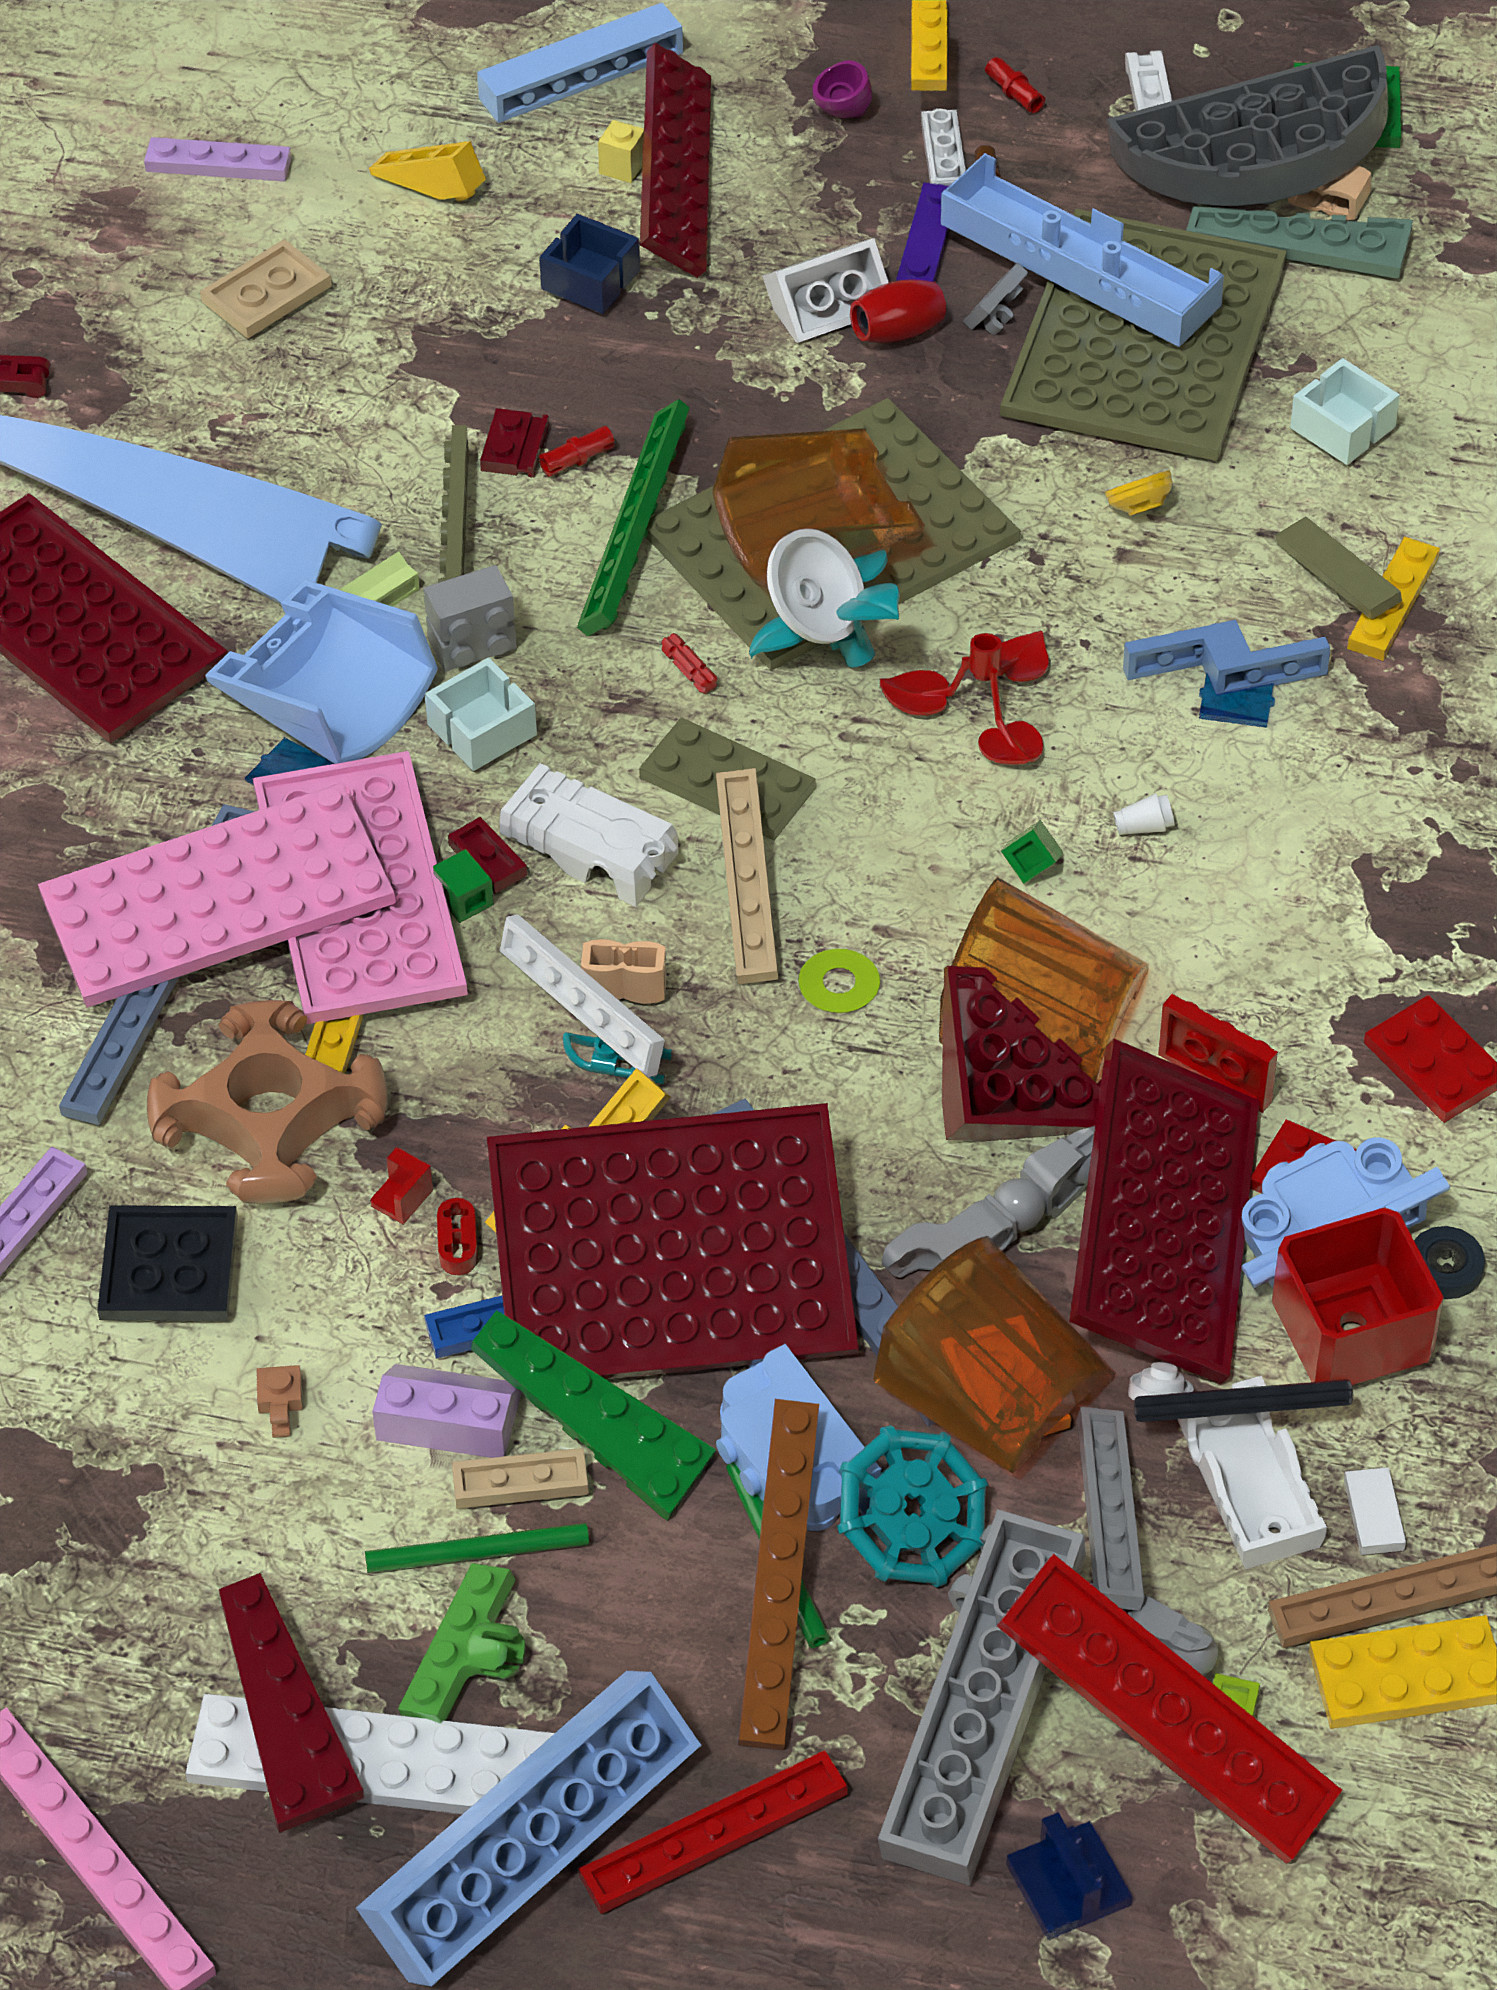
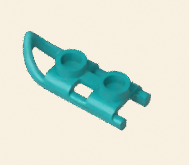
[562,1032,672,1084]

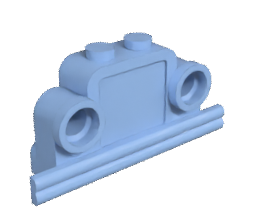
[1241,1137,1450,1289]
[716,1344,881,1531]

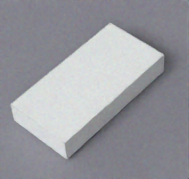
[1344,1467,1406,1555]

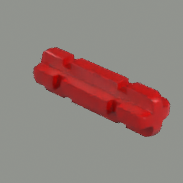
[661,633,718,694]

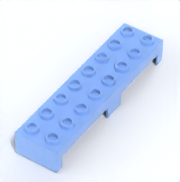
[941,154,1224,347]

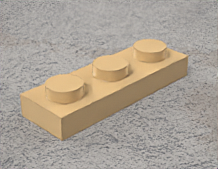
[452,1448,589,1509]

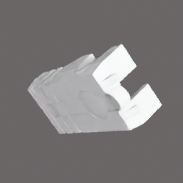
[499,763,678,907]
[1177,1376,1327,1569]

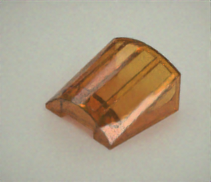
[712,428,925,590]
[939,877,1149,1083]
[873,1236,1116,1473]

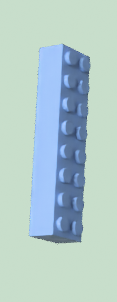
[356,1671,701,1986]

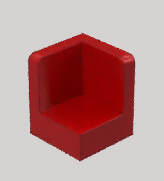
[370,1147,433,1225]

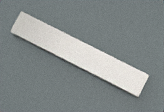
[500,914,665,1077]

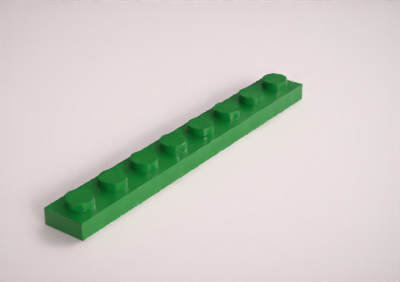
[577,399,690,636]

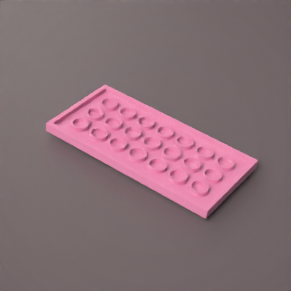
[253,751,468,1025]
[38,782,396,1008]

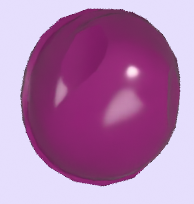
[813,60,872,118]

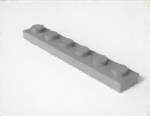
[1077,1407,1144,1611]

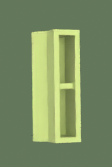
[339,551,419,607]

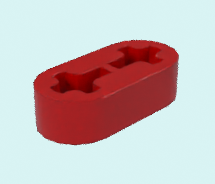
[437,1197,478,1276]

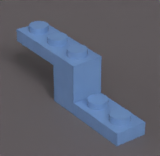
[1123,620,1330,698]

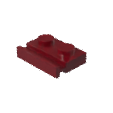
[480,408,549,478]

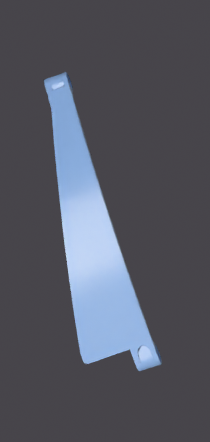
[0,415,382,604]

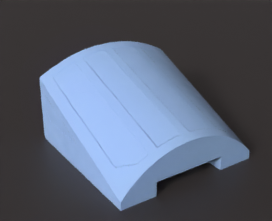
[205,579,438,764]

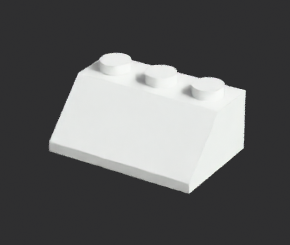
[762,238,889,343]

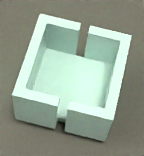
[1290,358,1400,465]
[425,657,537,771]

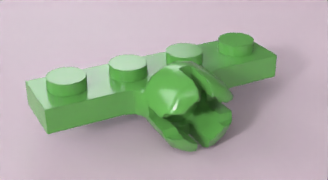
[398,1563,526,1724]

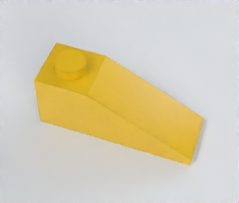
[369,141,486,201]

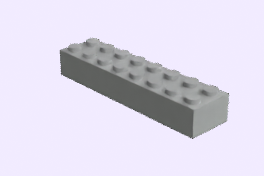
[878,1509,1086,1886]

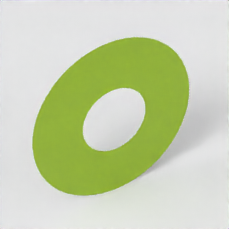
[798,949,880,1013]

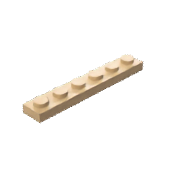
[716,768,779,984]

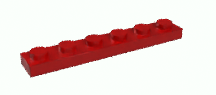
[579,1750,847,1914]

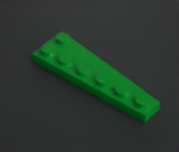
[471,1310,716,1521]

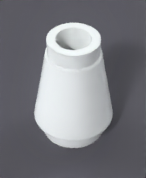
[1113,793,1175,835]

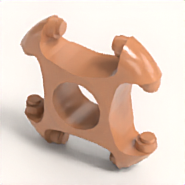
[146,1000,387,1204]

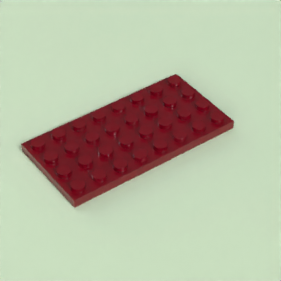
[0,493,228,744]
[1069,1038,1260,1384]

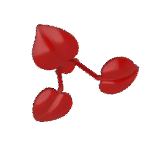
[879,630,1049,764]

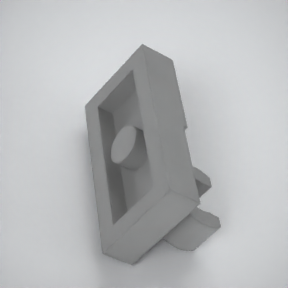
[963,263,1028,335]

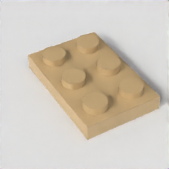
[200,239,332,339]

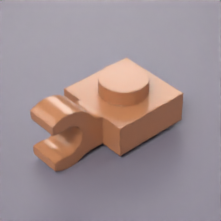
[256,1365,302,1438]

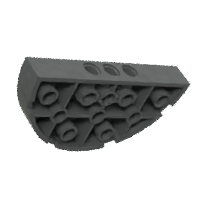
[1107,45,1388,206]

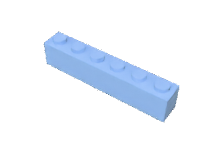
[477,2,683,123]

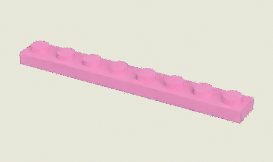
[0,1707,216,1990]

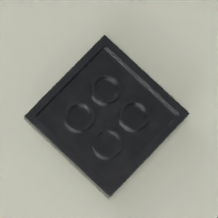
[97,1205,238,1321]

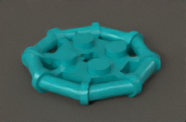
[837,1425,989,1588]

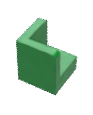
[1001,820,1063,884]
[433,849,494,923]

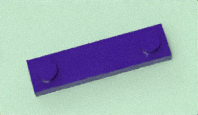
[896,182,950,282]

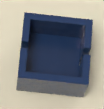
[539,213,641,314]

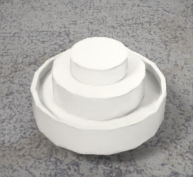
[1128,1362,1194,1400]

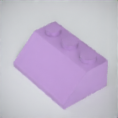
[372,1364,522,1458]

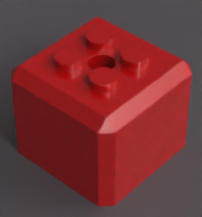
[1271,1207,1444,1385]

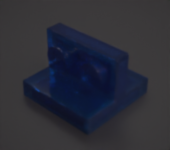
[1006,1812,1133,1941]

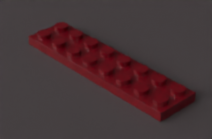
[640,42,711,278]

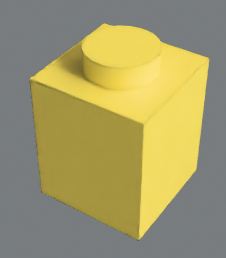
[598,120,644,183]

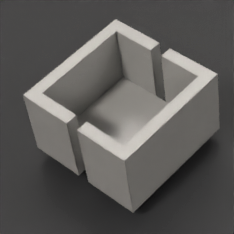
[423,565,517,672]

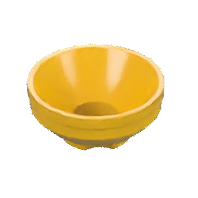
[1104,470,1173,516]

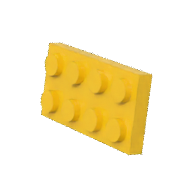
[1309,1615,1497,1729]

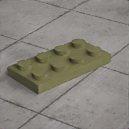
[639,717,816,841]

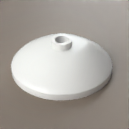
[767,529,864,644]

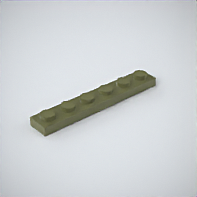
[438,425,469,583]

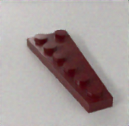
[218,1573,364,1833]

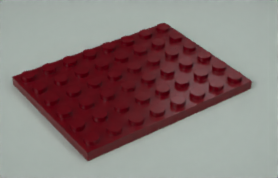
[487,1103,858,1386]

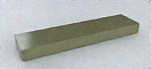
[1276,516,1402,620]

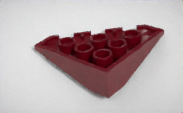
[942,966,1101,1141]

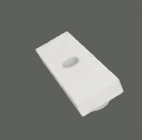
[921,109,966,186]

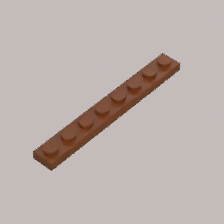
[738,1399,819,1750]

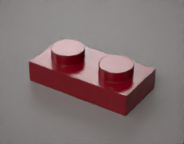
[448,816,528,894]

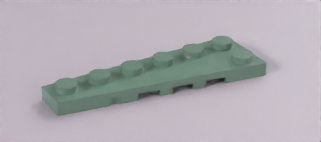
[1186,206,1413,279]

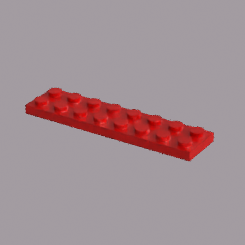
[996,1553,1342,1864]

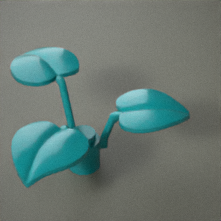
[749,550,900,667]

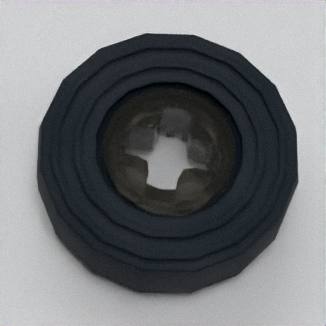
[1414,1226,1485,1299]

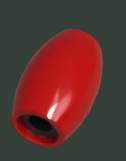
[850,279,946,343]

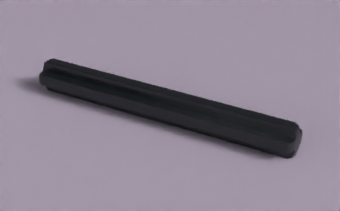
[1134,1379,1353,1422]

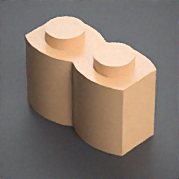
[1288,165,1371,220]
[581,939,666,1004]

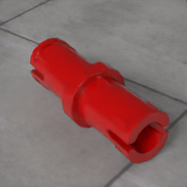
[985,57,1045,113]
[539,425,615,477]

